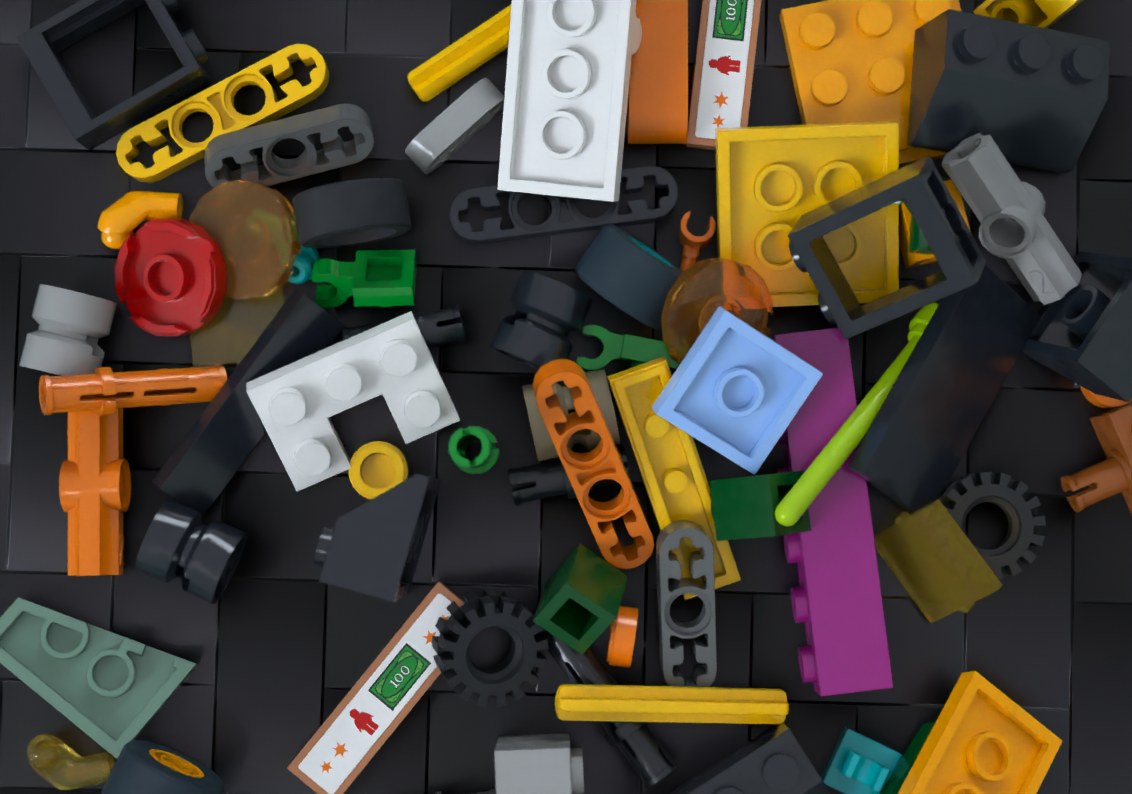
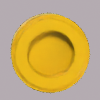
[348,441,409,500]

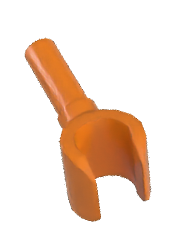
[678,211,716,297]

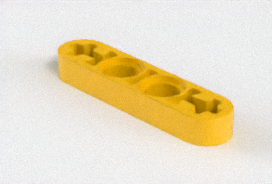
[116,44,329,183]

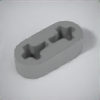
[405,77,504,174]

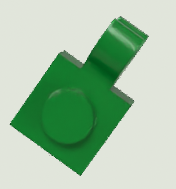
[312,249,417,308]
[576,325,684,373]

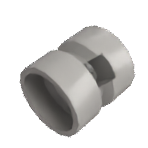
[19,284,117,376]

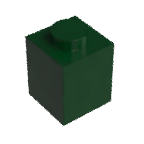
[710,470,811,541]
[533,543,628,655]

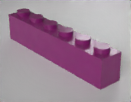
[771,327,893,696]

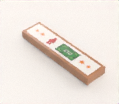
[685,0,762,151]
[287,581,466,794]

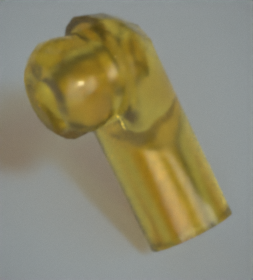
[26,733,115,790]

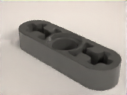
[204,104,374,194]
[656,520,717,687]

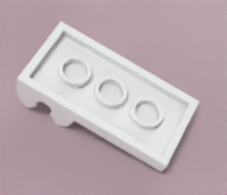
[497,0,643,202]

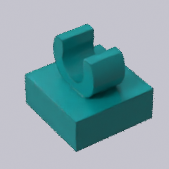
[821,726,902,794]

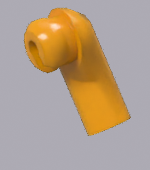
[97,190,183,249]

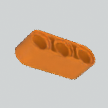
[627,0,688,144]

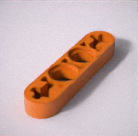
[533,359,654,569]

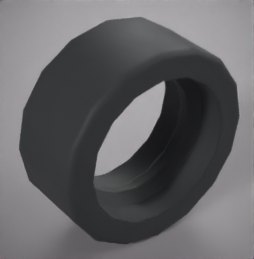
[292,178,412,248]

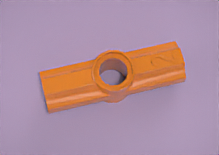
[59,408,131,576]

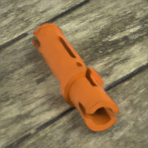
[39,364,228,416]

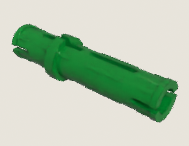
[449,426,499,474]

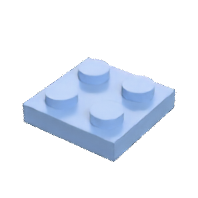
[651,306,823,475]

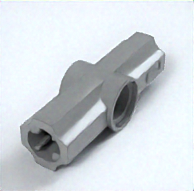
[941,133,1082,305]

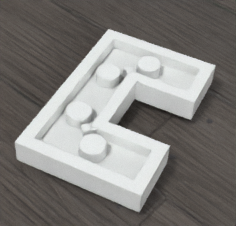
[246,311,460,492]

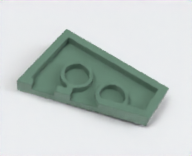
[0,597,198,759]

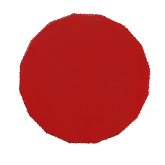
[114,219,227,337]

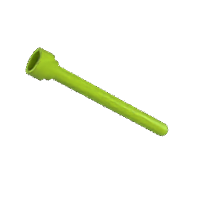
[775,303,939,526]

